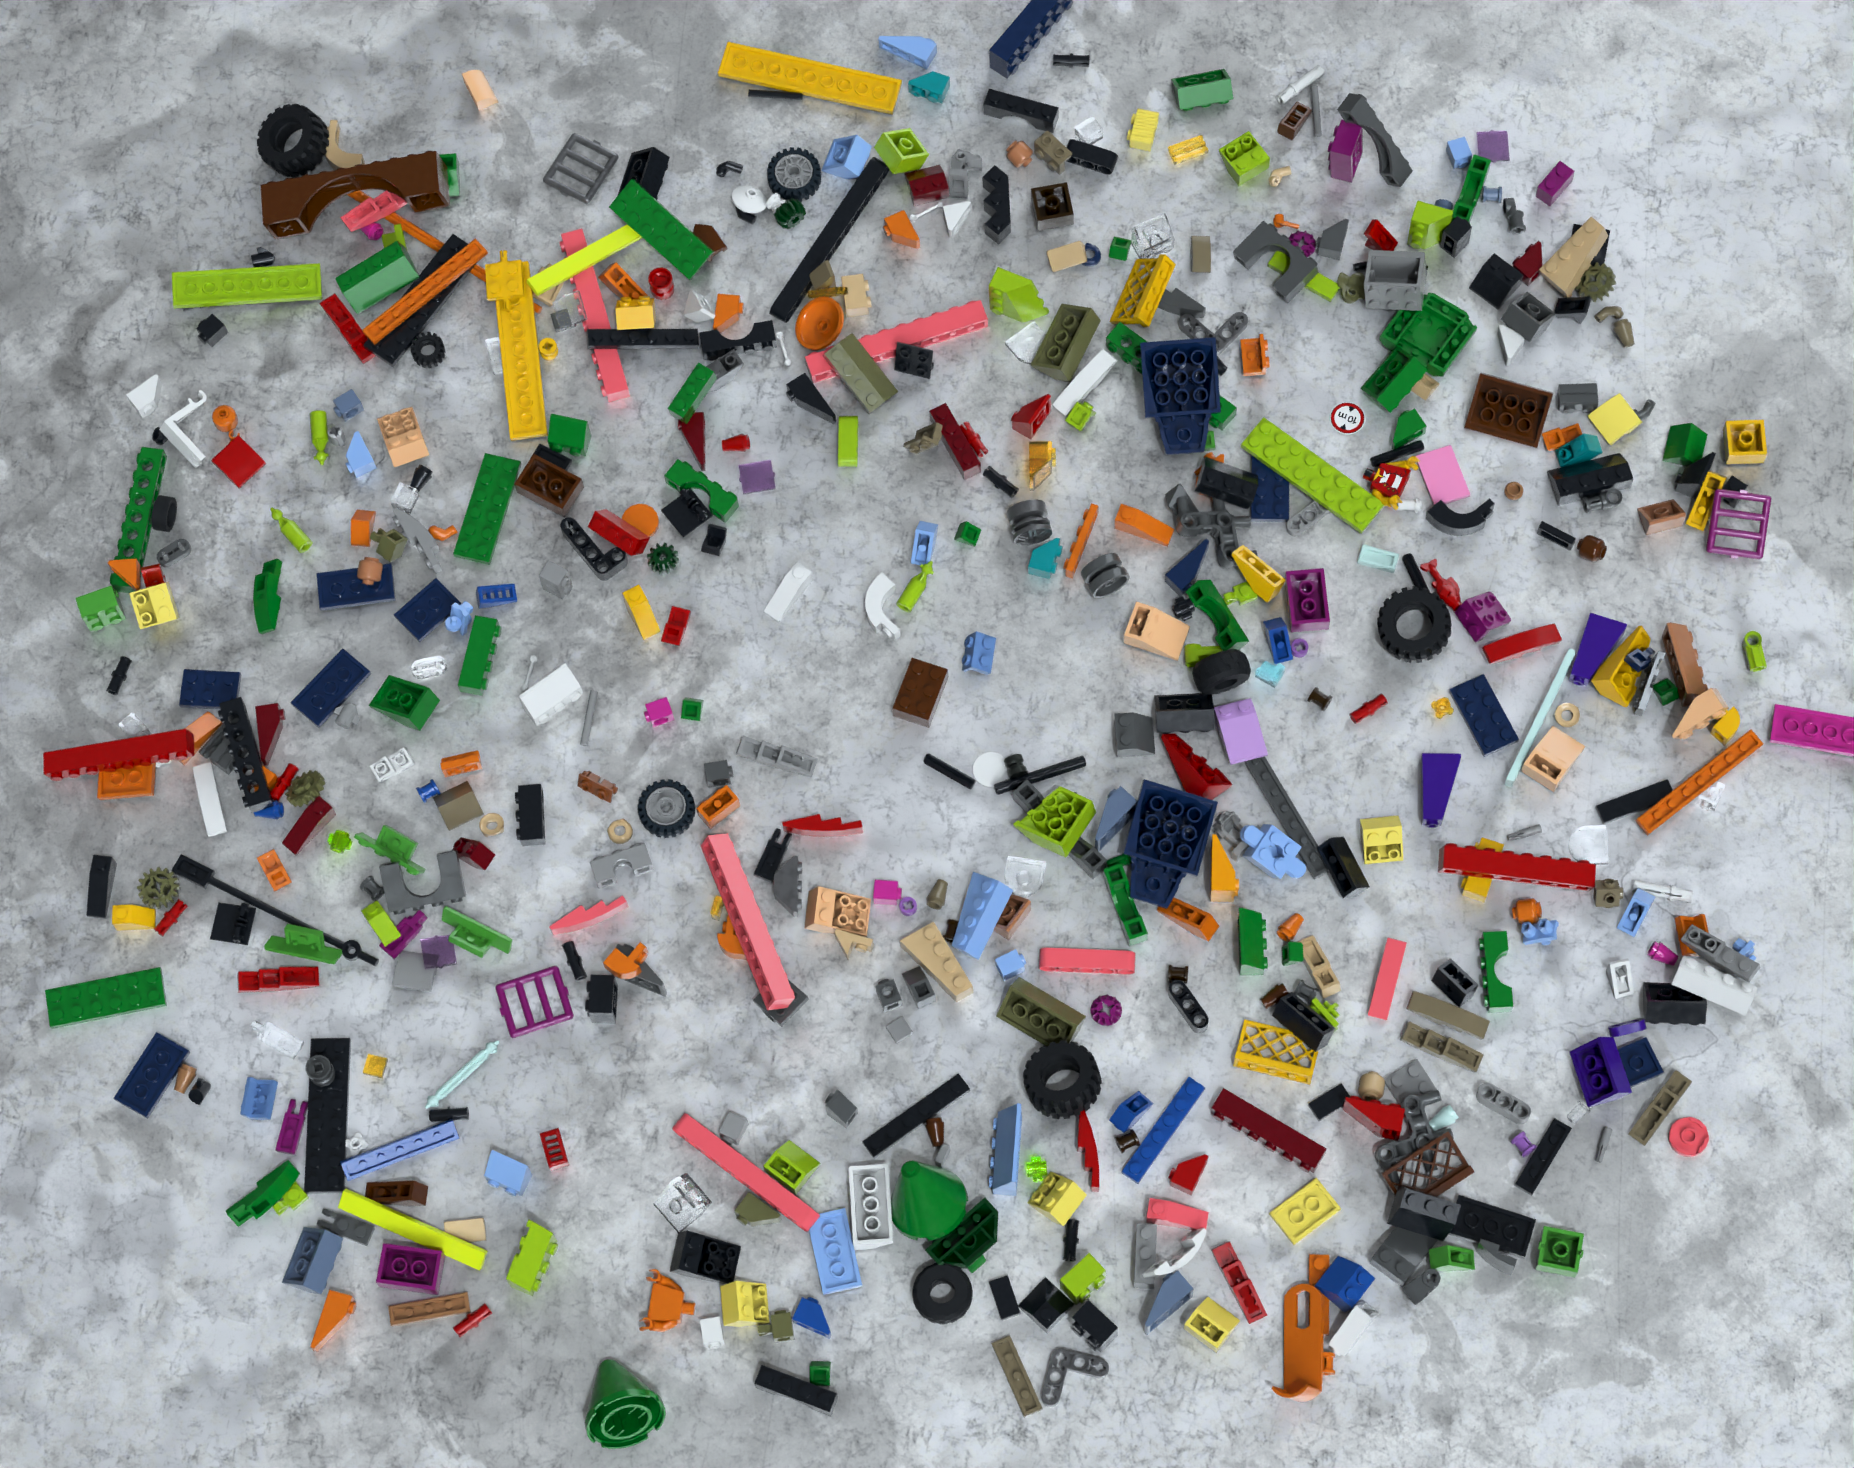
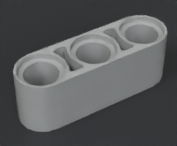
[1476,1083,1531,1124]

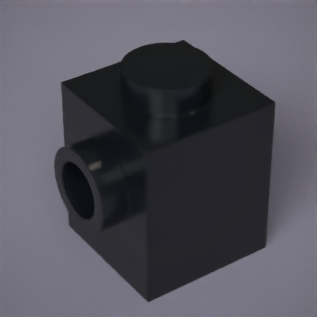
[196,314,228,347]
[1721,476,1748,508]

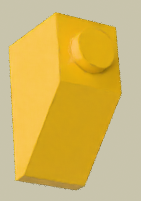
[112,905,156,931]

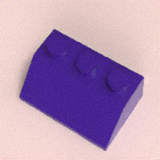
[1569,1037,1632,1107]

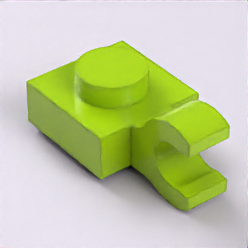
[1223,581,1258,606]
[273,1182,309,1216]

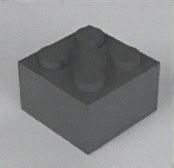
[1501,292,1556,342]

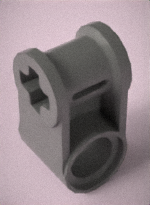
[1402,1269,1441,1305]

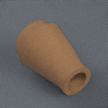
[173,1063,197,1094]

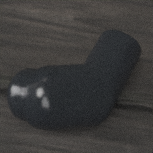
[716,161,743,177]
[735,206,757,224]

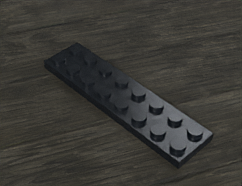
[363,234,476,367]
[304,1038,351,1194]

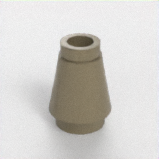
[1613,319,1635,348]
[926,879,948,910]

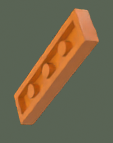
[1063,503,1099,579]
[1308,1254,1329,1336]

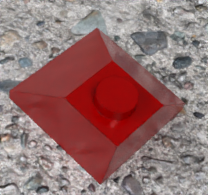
[1011,394,1051,440]

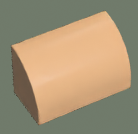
[462,70,498,111]

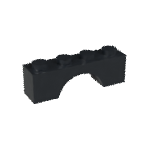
[983,89,1059,133]
[699,320,777,361]
[754,1365,838,1416]

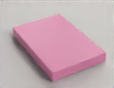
[1416,445,1470,506]

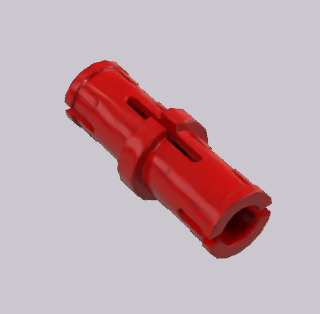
[959,422,988,458]
[1349,694,1388,724]
[270,763,299,802]
[154,899,188,937]
[452,1303,493,1338]

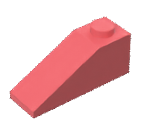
[1146,1198,1209,1230]

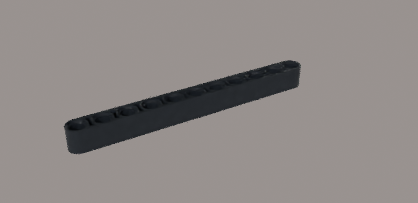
[769,157,889,323]

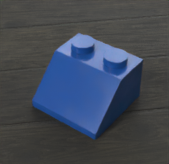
[1314,1256,1376,1313]

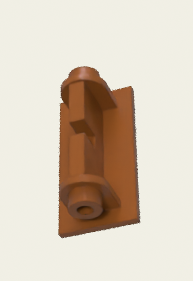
[577,771,618,803]

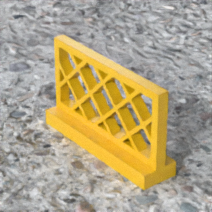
[1110,254,1176,327]
[1233,1019,1318,1085]

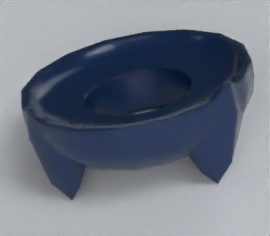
[1082,243,1101,267]

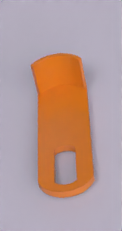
[1271,1284,1324,1402]

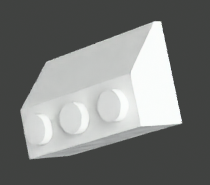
[519,663,583,726]

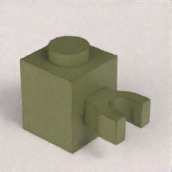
[370,528,408,562]
[758,1310,795,1343]

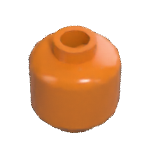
[212,405,238,432]
[1512,898,1542,925]

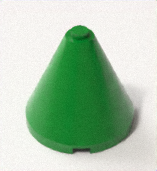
[891,1160,968,1241]
[585,1359,666,1449]

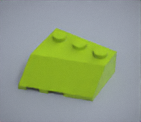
[989,267,1049,323]
[1013,786,1096,858]
[506,1219,558,1296]

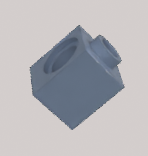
[333,389,364,422]

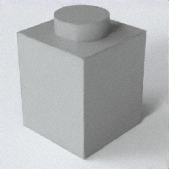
[719,1111,748,1145]

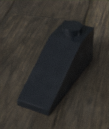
[786,373,836,424]
[86,855,117,919]

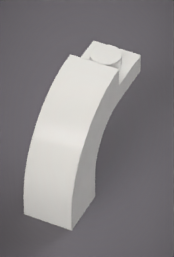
[865,572,901,641]

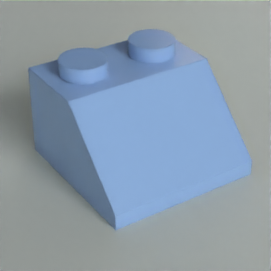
[822,135,872,180]
[484,1150,532,1196]

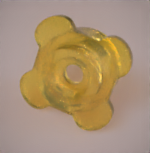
[1431,697,1454,719]

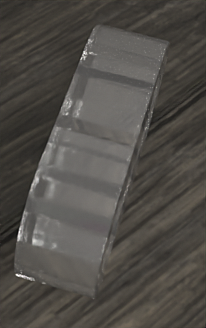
[411,656,447,679]

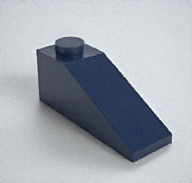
[1165,538,1209,597]

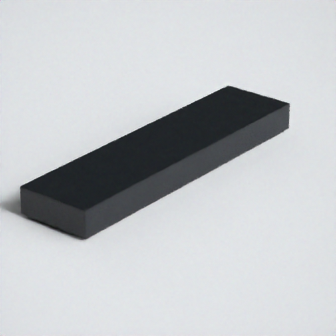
[1595,779,1673,825]
[1514,1118,1572,1196]

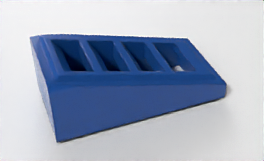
[476,584,517,609]

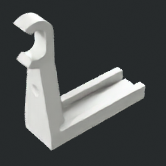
[159,390,206,469]

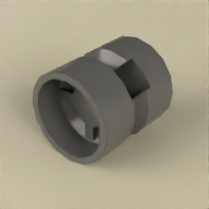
[305,1055,335,1087]

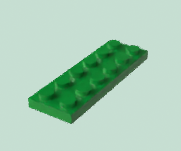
[609,179,714,280]
[453,453,521,565]
[45,967,167,1029]

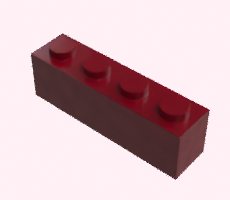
[929,403,981,480]

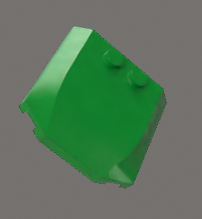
[1379,293,1477,377]

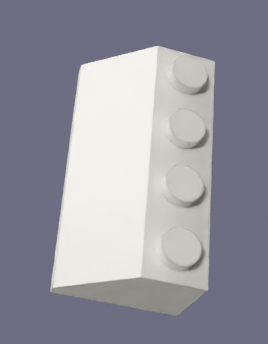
[1672,956,1757,1016]
[849,1164,893,1250]

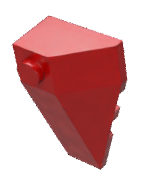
[1161,734,1233,800]

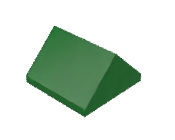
[1662,423,1708,467]

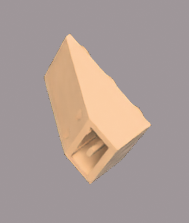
[377,407,429,467]
[1124,601,1190,661]
[1672,688,1729,740]
[1521,726,1586,792]
[805,886,871,937]

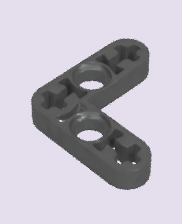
[1179,312,1248,355]
[1042,1348,1109,1407]

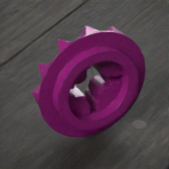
[1289,230,1316,257]
[1091,994,1122,1026]

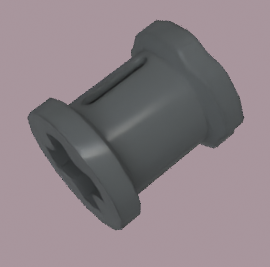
[360,876,384,902]
[1294,980,1319,1005]

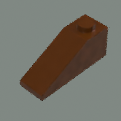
[365,1181,428,1206]

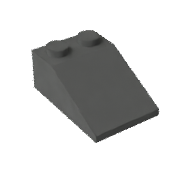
[611,944,667,997]
[1370,1227,1438,1288]

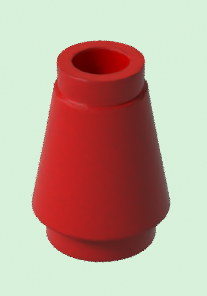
[722,433,750,452]

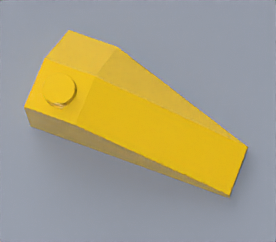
[1591,626,1651,707]

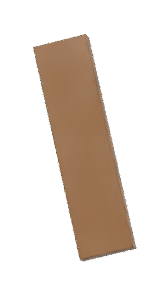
[388,1292,471,1327]

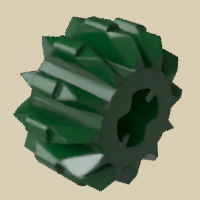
[774,198,806,229]
[647,542,679,575]

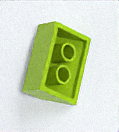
[1407,201,1453,250]

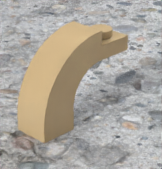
[325,120,365,170]

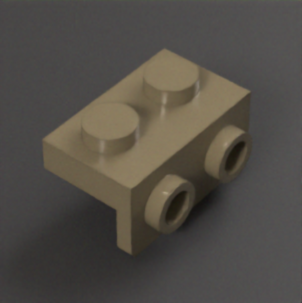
[1034,131,1072,175]
[903,422,943,454]

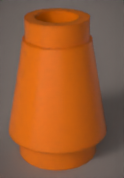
[1277,913,1304,942]

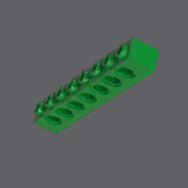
[1106,322,1237,431]
[110,447,167,593]

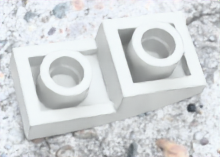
[370,747,415,782]

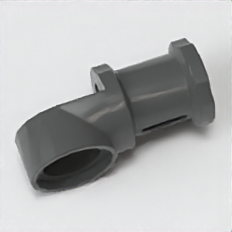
[1503,198,1526,234]
[1582,489,1622,514]

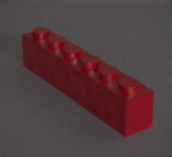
[1211,1088,1327,1173]

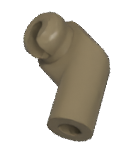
[1594,306,1624,323]

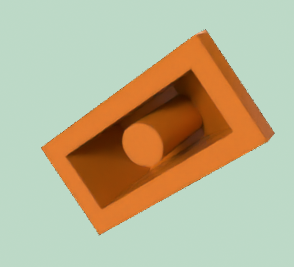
[883,210,920,249]
[713,294,744,334]

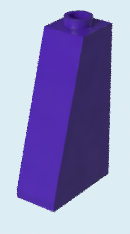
[1569,613,1627,686]
[1421,753,1461,828]

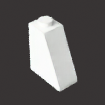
[1328,1300,1379,1356]

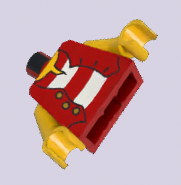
[1363,456,1420,510]

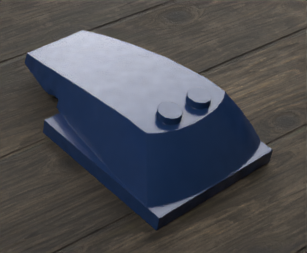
[1140,337,1221,455]
[1122,779,1218,909]

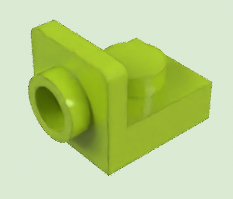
[1065,401,1096,431]

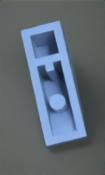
[878,36,937,70]

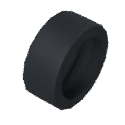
[151,495,177,532]

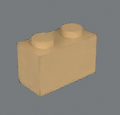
[841,274,872,318]

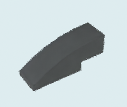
[1157,288,1206,318]

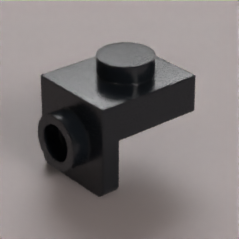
[701,524,727,556]

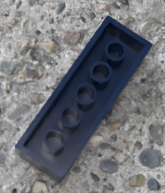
[989,0,1073,79]

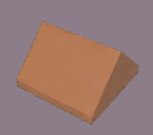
[1637,499,1686,536]
[994,894,1031,940]

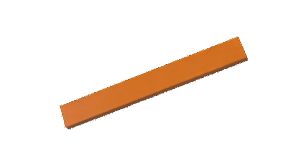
[362,238,488,345]
[1635,729,1763,836]

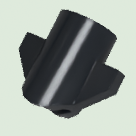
[251,247,275,267]
[189,1078,211,1105]

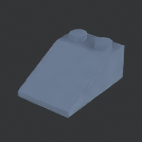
[1095,786,1137,851]
[1144,1270,1194,1335]

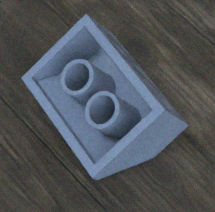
[282,1227,343,1294]

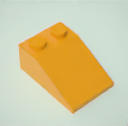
[1210,834,1239,902]

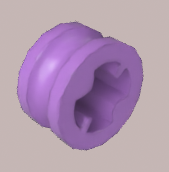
[1291,638,1308,658]
[899,897,917,916]

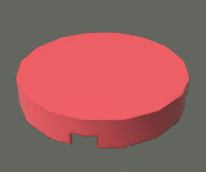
[1668,1117,1709,1157]

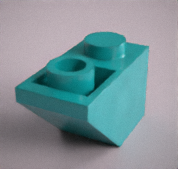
[908,71,950,104]
[1555,433,1603,467]
[1028,538,1063,579]

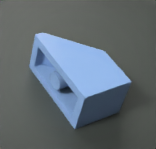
[345,431,377,478]
[911,521,938,565]
[1617,888,1655,937]

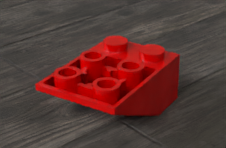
[1343,1096,1405,1141]

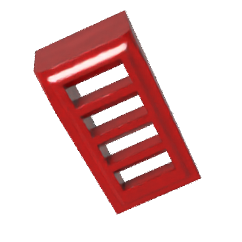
[540,1128,570,1171]

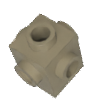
[1593,879,1623,908]

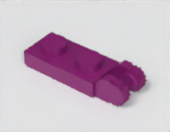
[276,1099,308,1156]

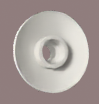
[731,186,767,214]

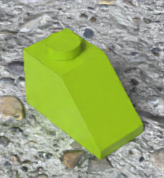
[361,901,401,946]

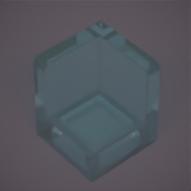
[1255,661,1285,688]

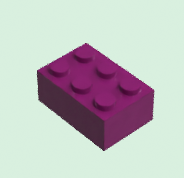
[1328,119,1363,183]
[1285,568,1330,633]
[376,1243,445,1295]

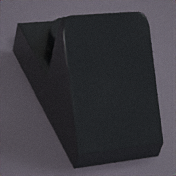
[1554,296,1592,324]

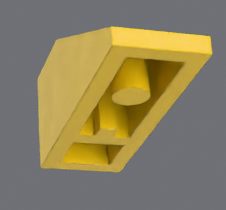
[1686,470,1727,531]
[1231,545,1286,603]

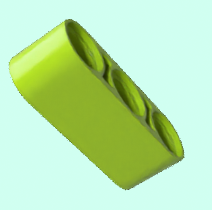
[838,416,858,467]

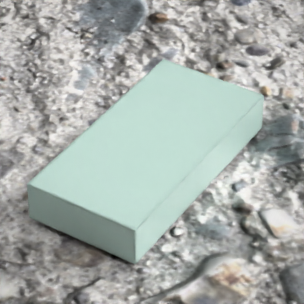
[1357,544,1399,573]

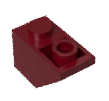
[1512,241,1542,286]
[452,837,495,870]

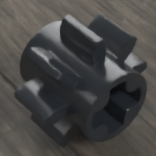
[1172,596,1195,621]

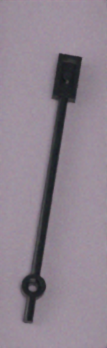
[171,854,379,966]

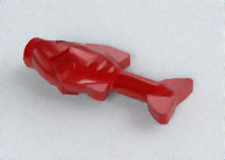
[1420,559,1462,611]

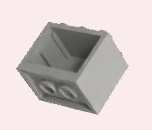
[1364,250,1426,311]

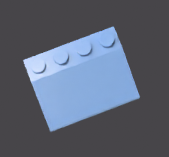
[989,1103,1022,1196]

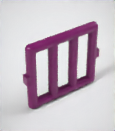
[1706,489,1771,559]
[495,966,574,1038]

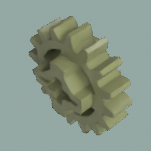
[1576,262,1616,302]
[285,770,326,807]
[137,867,180,909]

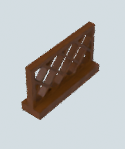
[1381,1131,1474,1197]

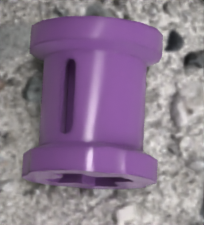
[1511,1131,1537,1158]

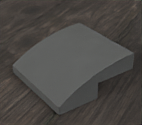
[1476,1239,1517,1275]

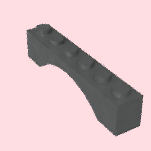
[1337,93,1413,187]
[1013,780,1107,879]

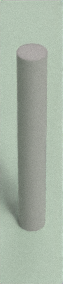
[1311,85,1322,137]
[580,690,598,746]

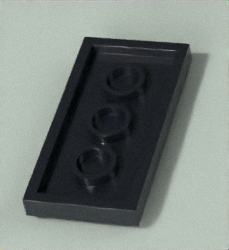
[1448,1195,1536,1258]

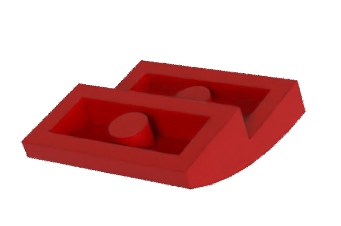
[211,435,266,489]

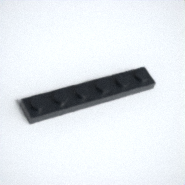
[587,329,699,349]
[862,1074,970,1159]

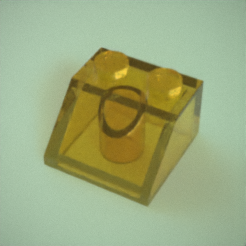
[1029,441,1056,491]

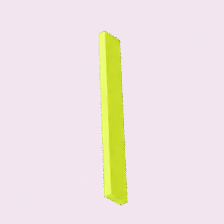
[527,224,642,296]
[338,1189,488,1271]

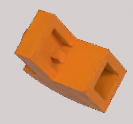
[717,915,747,960]
[603,942,648,979]

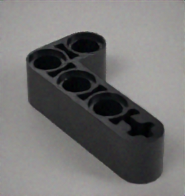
[560,517,628,581]

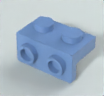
[962,631,996,675]
[240,1077,278,1120]

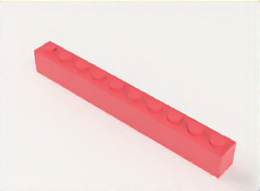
[559,228,630,402]
[805,300,988,383]
[701,833,795,1010]

